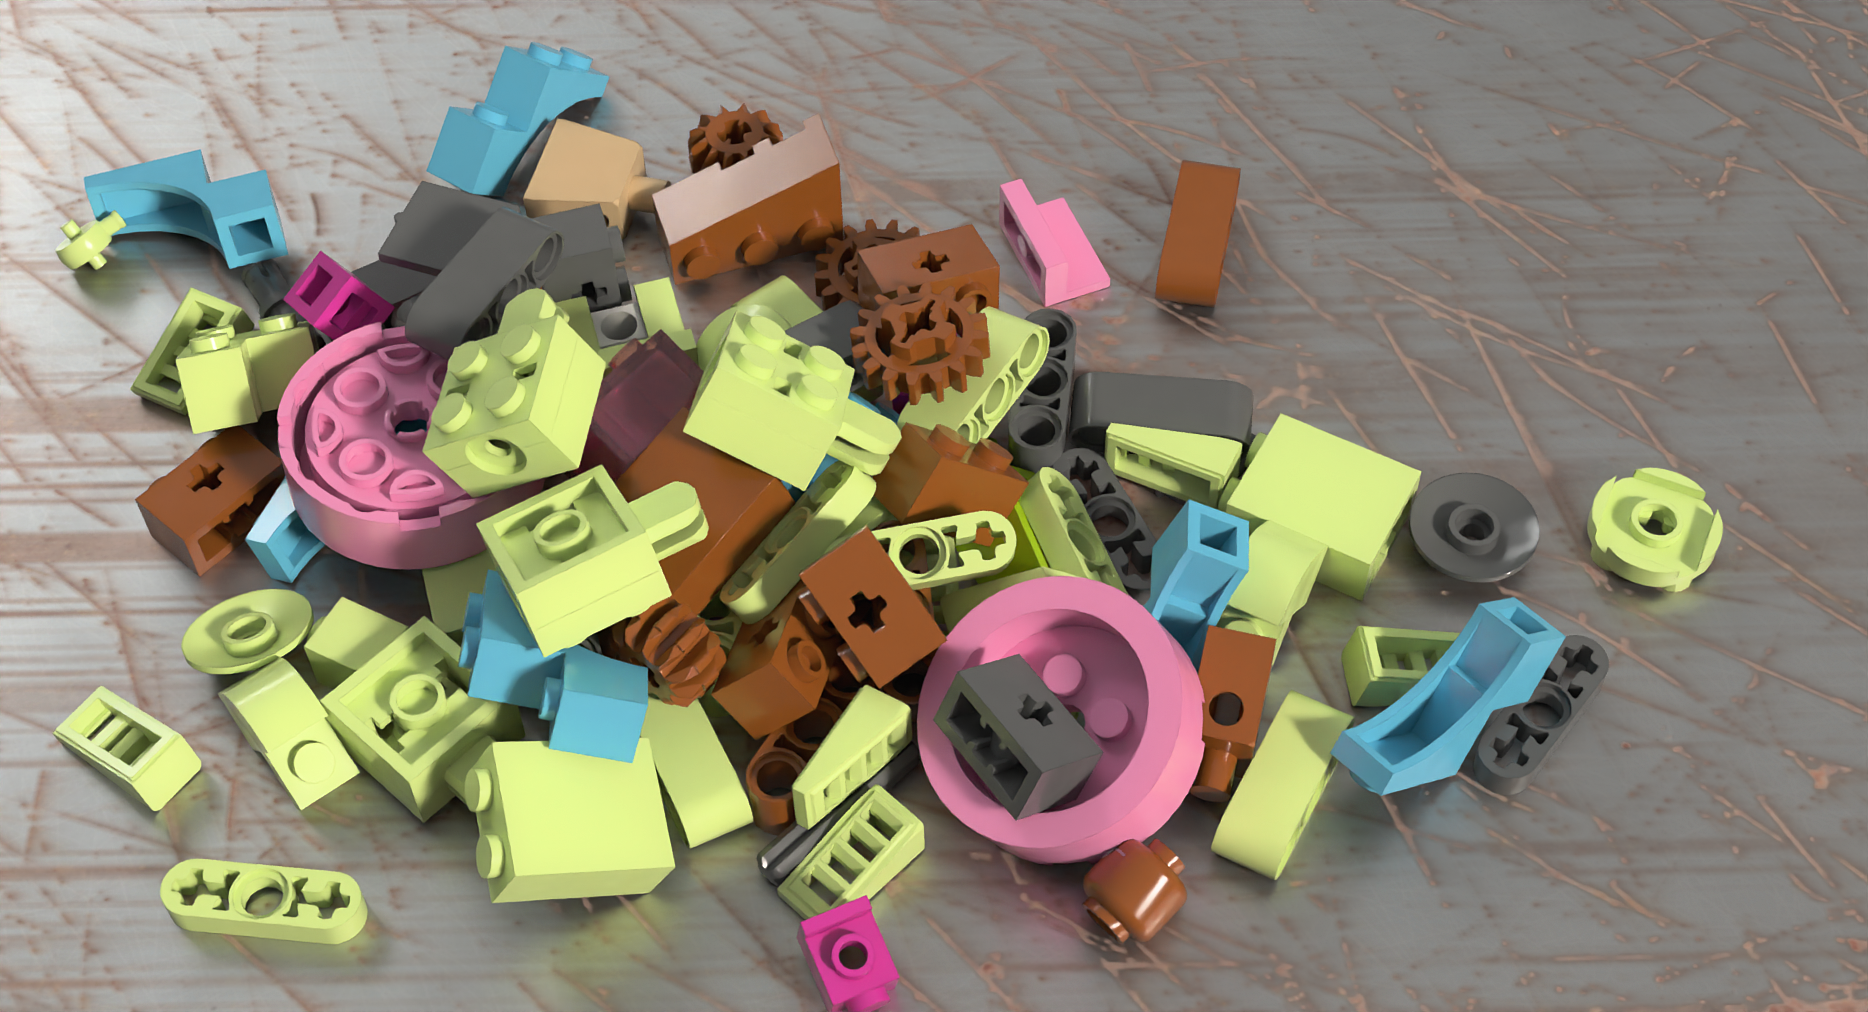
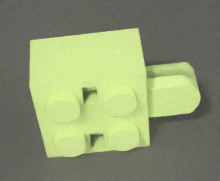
[422,288,606,498]
[683,310,902,491]
[476,464,709,658]
[320,616,526,823]

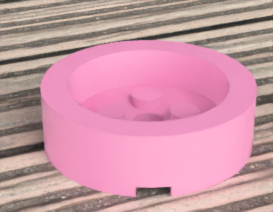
[277,322,545,570]
[917,576,1205,866]

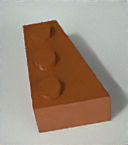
[652,113,844,285]

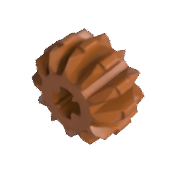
[688,103,783,174]
[608,596,727,707]

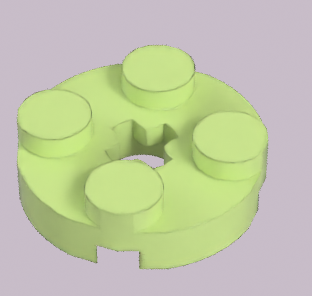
[1587,468,1723,592]

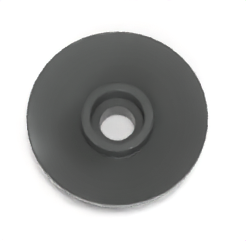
[1409,472,1540,582]

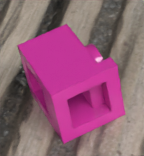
[283,250,395,340]
[796,895,900,1012]

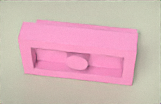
[999,178,1110,307]

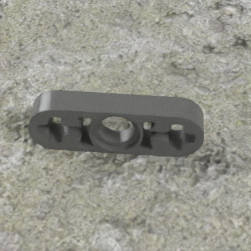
[1053,448,1157,606]
[1473,635,1609,795]

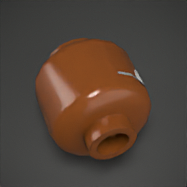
[1082,838,1187,944]

